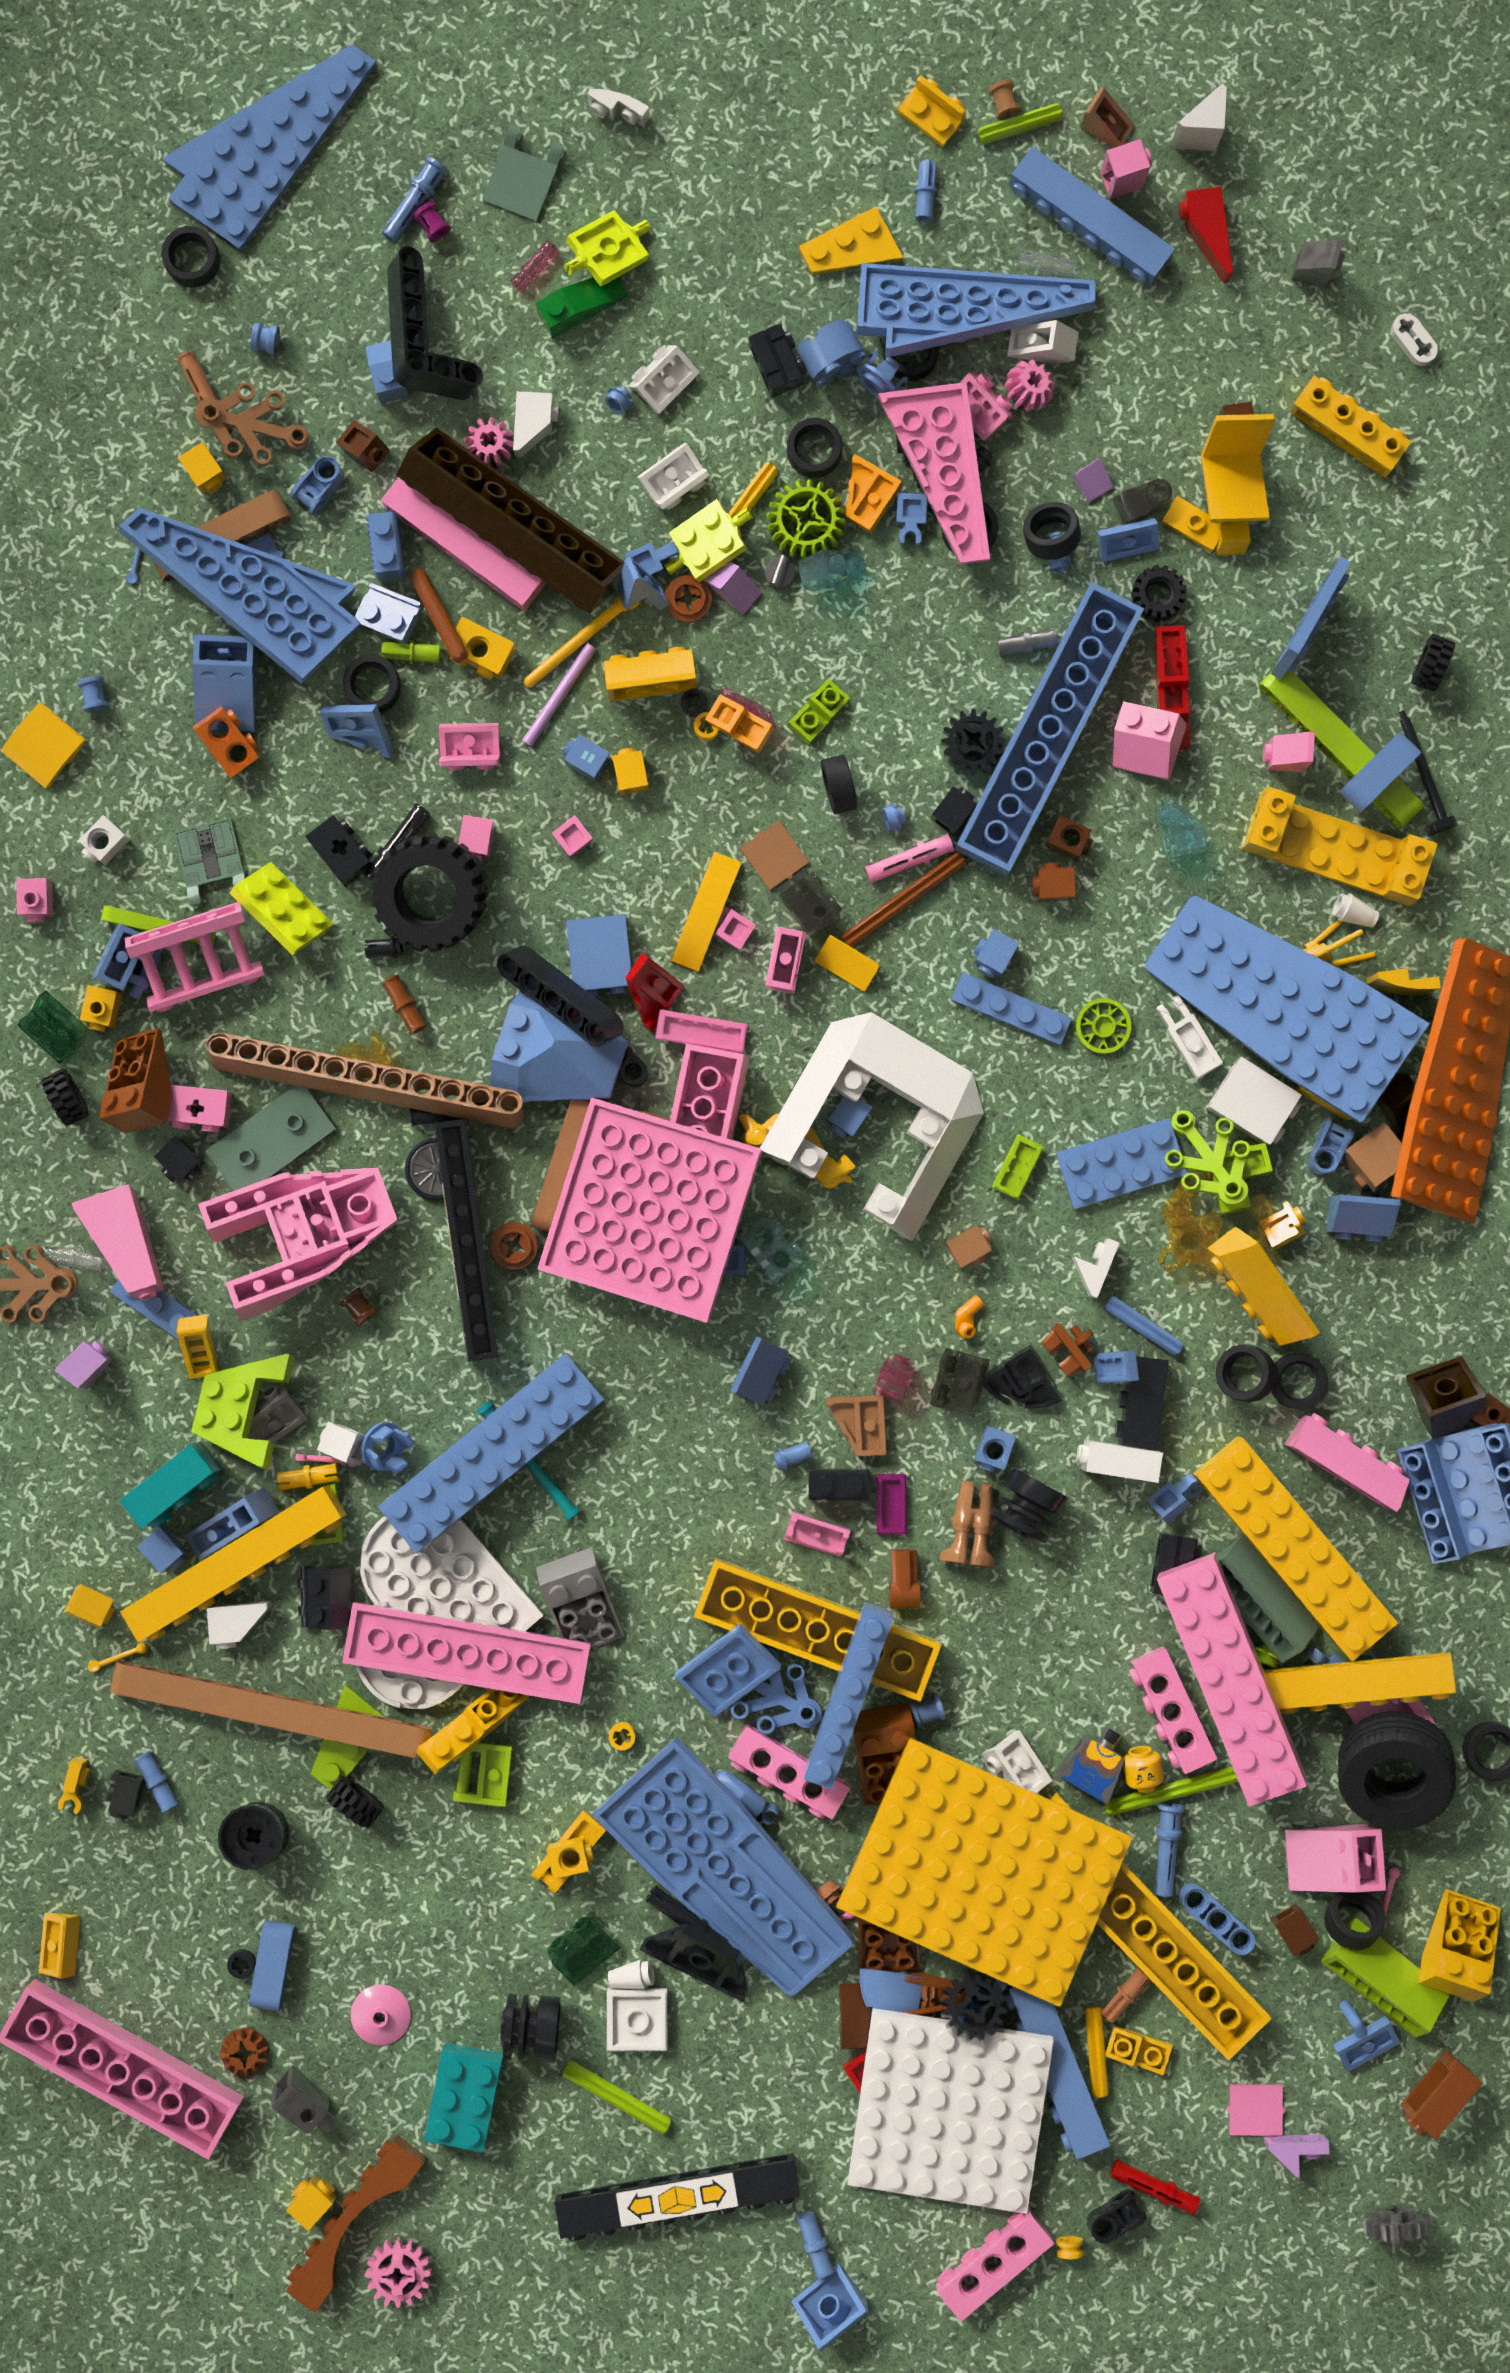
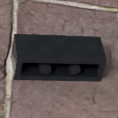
[1114,1356,1169,1450]

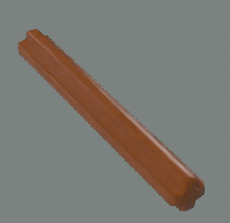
[841,852,966,947]

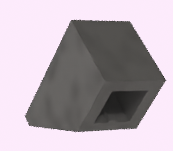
[1291,239,1346,289]

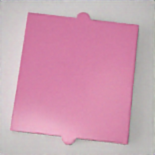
[1226,2084,1286,2136]

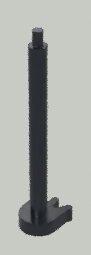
[1399,710,1458,837]

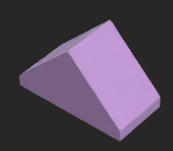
[703,562,762,615]

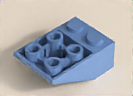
[193,635,259,733]

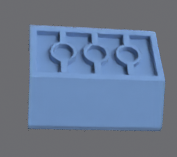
[1397,1423,1510,1564]

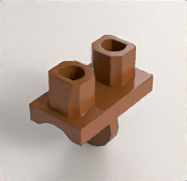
[1041,1323,1094,1377]

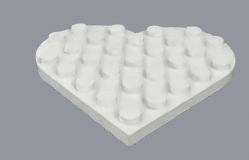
[356,1516,544,1709]

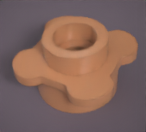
[817,1880,843,1907]

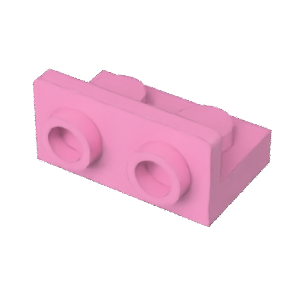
[960,372,1015,442]

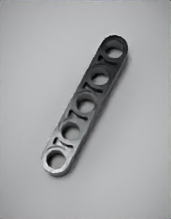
[497,945,624,1047]

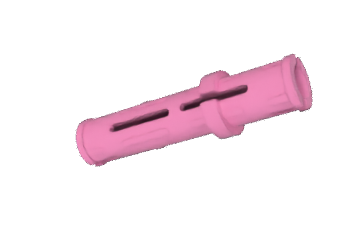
[865,834,954,884]

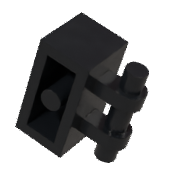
[297,1565,355,1630]

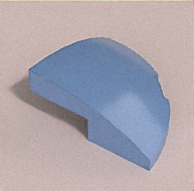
[859,1968,923,2013]

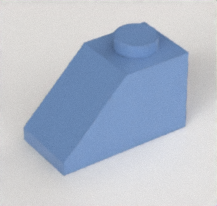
[365,340,409,404]

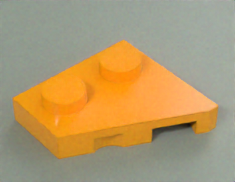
[845,454,903,534]

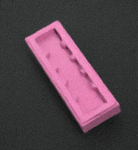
[655,1010,748,1054]

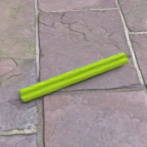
[1103,1766,1239,1816]

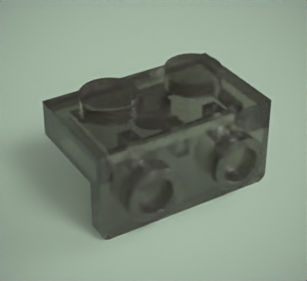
[930,1348,990,1417]

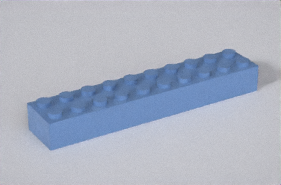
[954,582,1144,877]

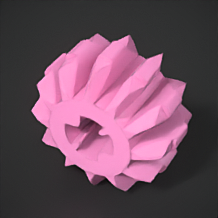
[1004,359,1056,413]
[464,417,514,468]

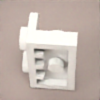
[628,345,700,414]
[982,1730,1052,1793]

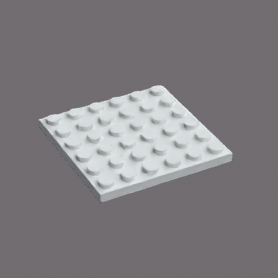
[847,2008,1053,2214]

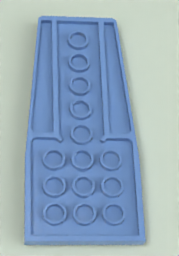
[1145,896,1430,1125]
[592,1736,854,1996]

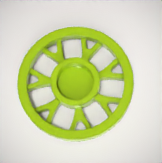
[1076,998,1132,1054]

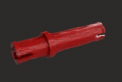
[1109,2159,1200,2216]

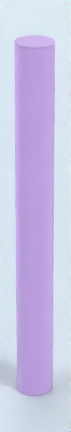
[522,643,596,748]

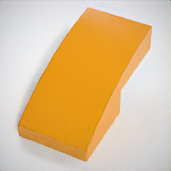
[705,694,774,753]

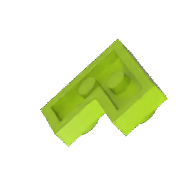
[1210,1143,1273,1215]

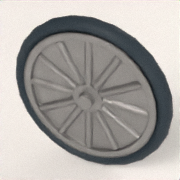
[405,1138,444,1201]

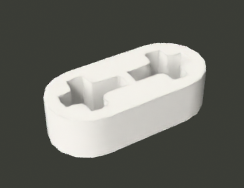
[1391,314,1438,366]

